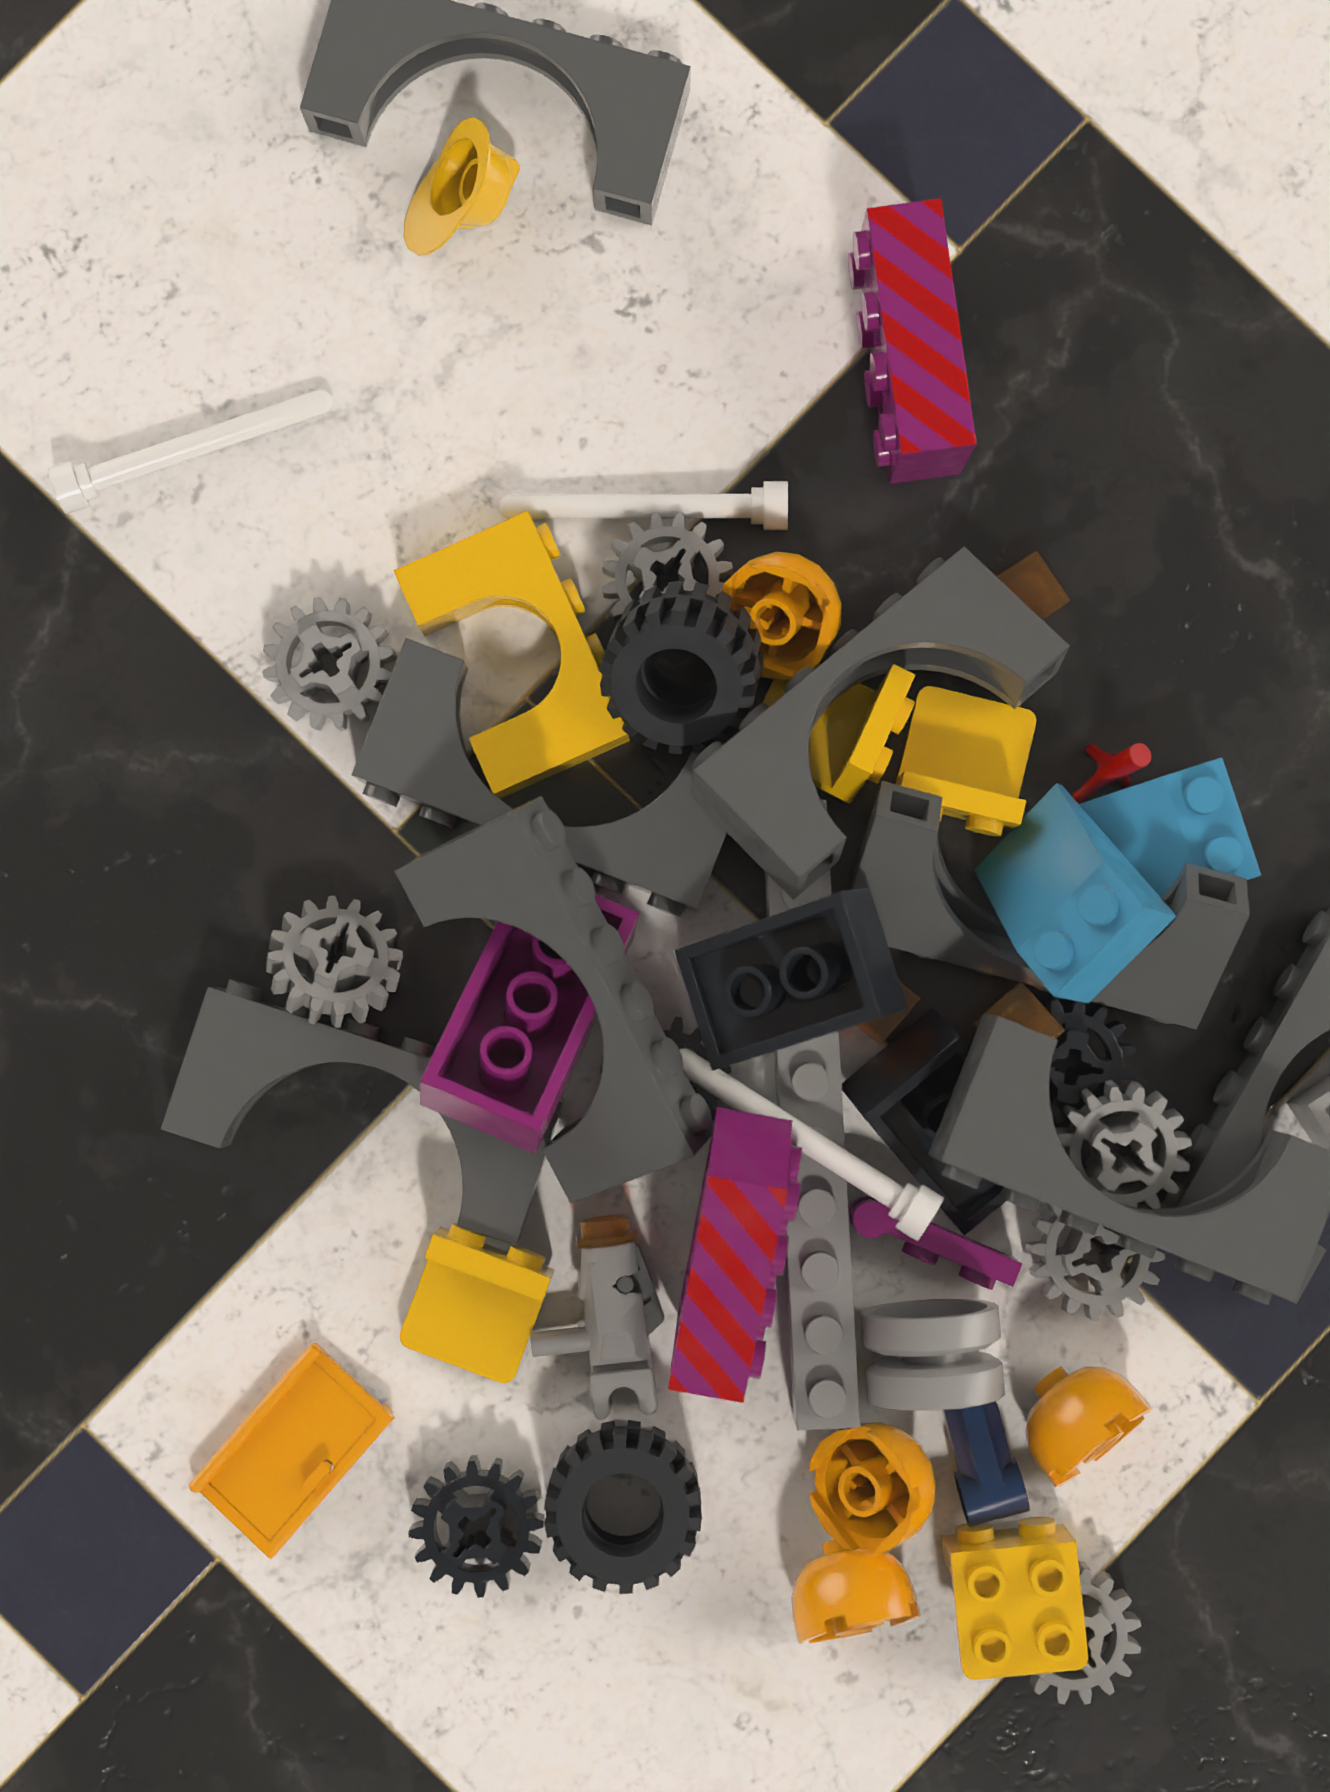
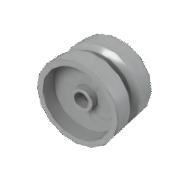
[860,1299,1005,1410]

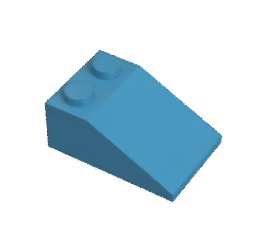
[1079,757,1261,897]
[974,783,1176,1003]

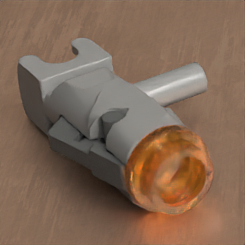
[530,1214,665,1420]

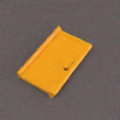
[189,1343,395,1559]

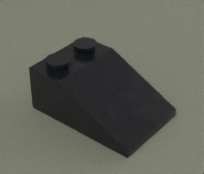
[674,888,908,1071]
[842,1008,1006,1236]

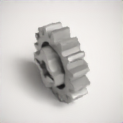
[602,513,733,621]
[262,597,397,731]
[266,896,403,1028]
[1055,1080,1192,1209]
[1026,1203,1165,1321]
[1020,1561,1141,1704]

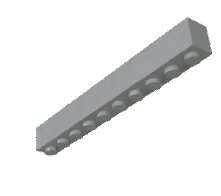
[764,800,860,1431]

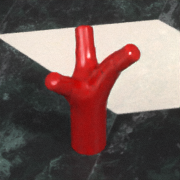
[1072,743,1151,803]

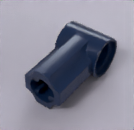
[942,1401,1030,1527]

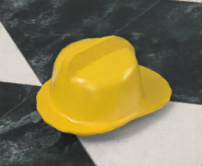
[404,117,520,256]

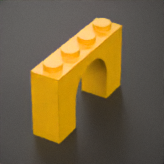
[393,511,630,799]

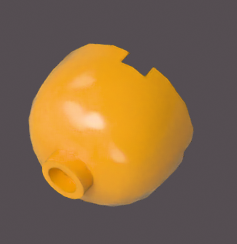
[720,552,842,680]
[1025,1366,1153,1488]
[808,1422,936,1554]
[791,1540,921,1644]

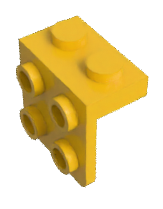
[762,663,915,804]
[896,686,1036,836]
[399,1223,555,1384]
[941,1516,1088,1680]

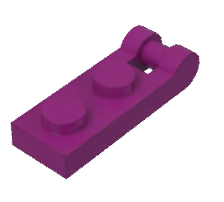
[848,1196,1023,1290]

